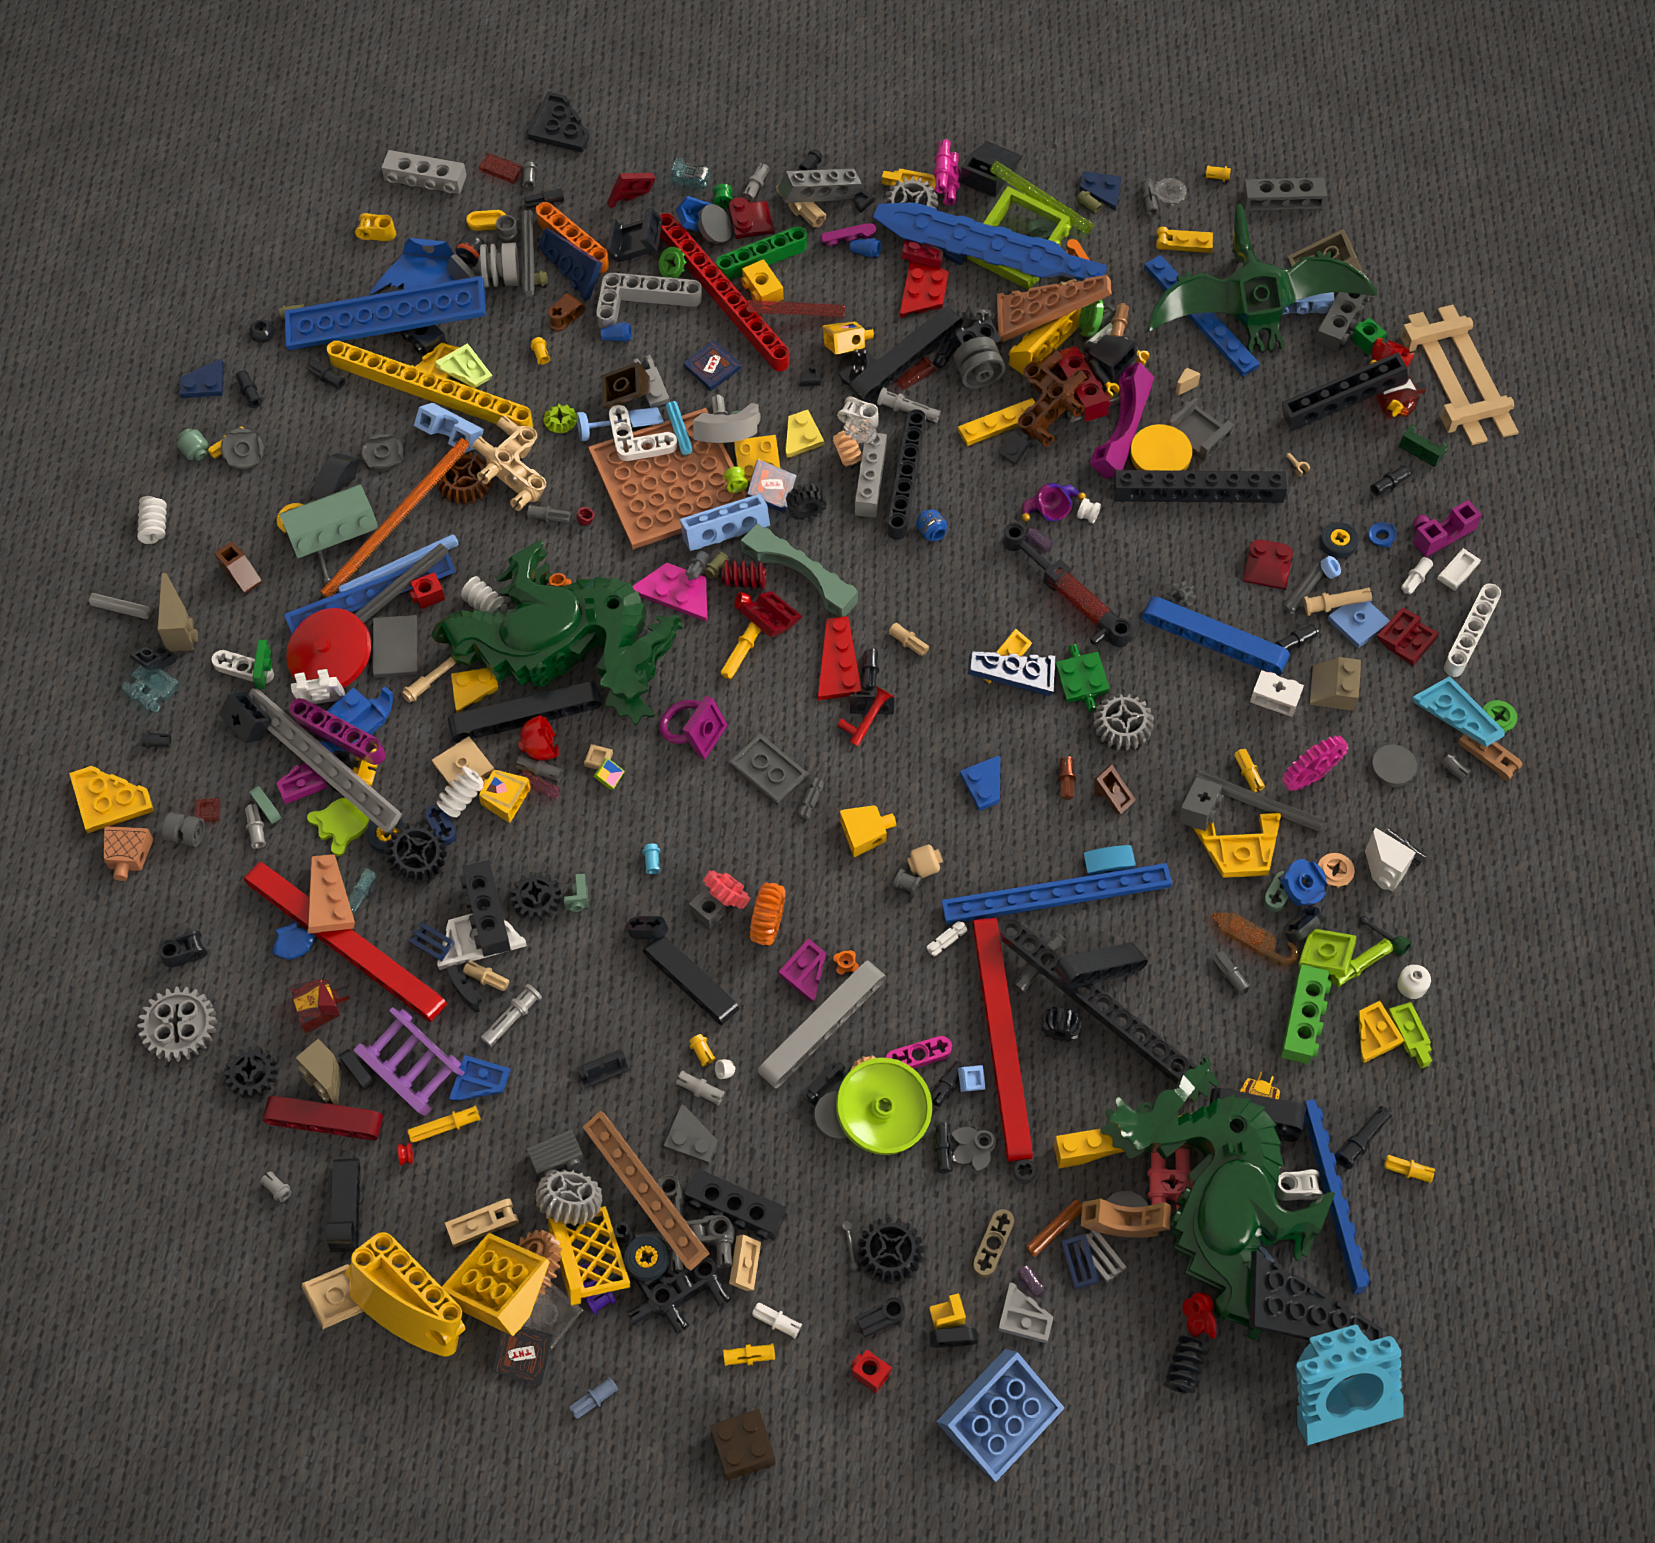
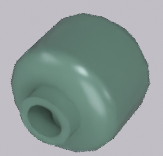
[177,429,209,461]

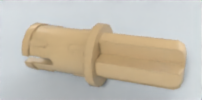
[889,623,929,656]
[463,960,509,991]

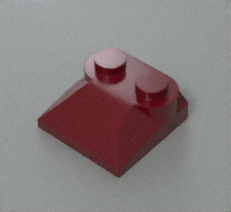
[728,197,775,239]
[1243,539,1293,590]

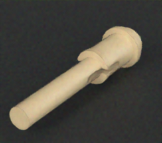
[401,657,456,703]

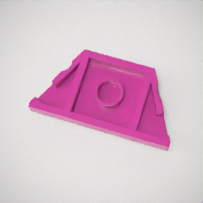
[632,563,708,622]

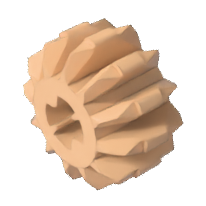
[833,430,862,467]

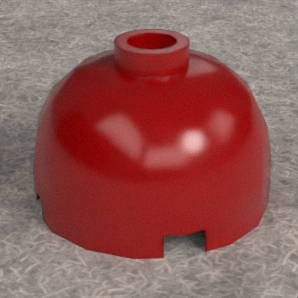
[1371,338,1414,367]
[518,715,559,761]

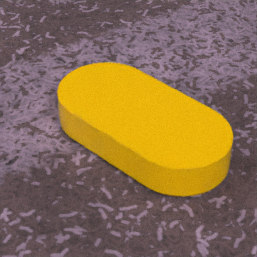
[466,210,506,231]

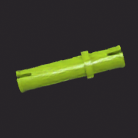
[1330,939,1393,987]

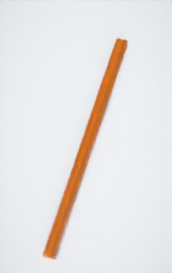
[320,438,470,598]

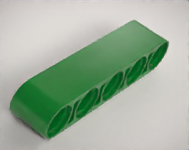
[716,227,807,281]

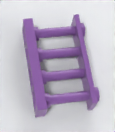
[354,1007,465,1116]

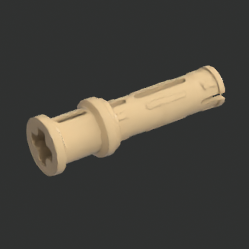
[1303,587,1372,616]

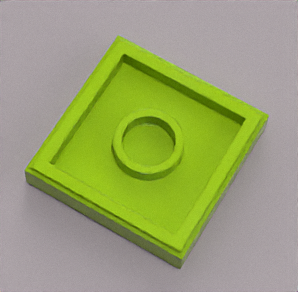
[1299,929,1356,977]

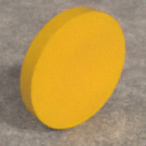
[1130,425,1192,471]

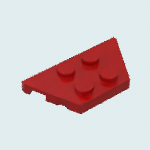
[900,261,949,318]

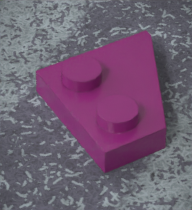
[276,762,328,804]
[778,938,826,1003]

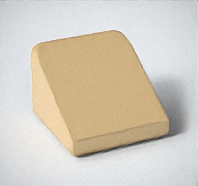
[1175,368,1200,396]

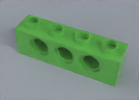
[1281,964,1332,1064]

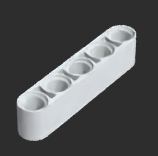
[1444,584,1501,677]

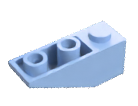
[1282,292,1334,315]

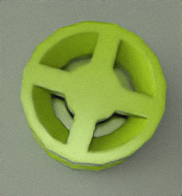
[723,467,748,493]

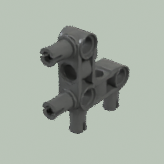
[633,1174,735,1274]

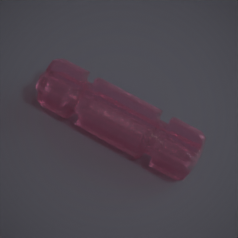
[519,770,561,799]

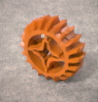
[750,882,785,945]

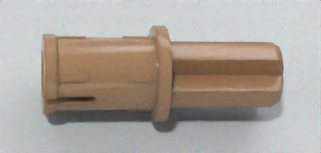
[1110,303,1129,337]

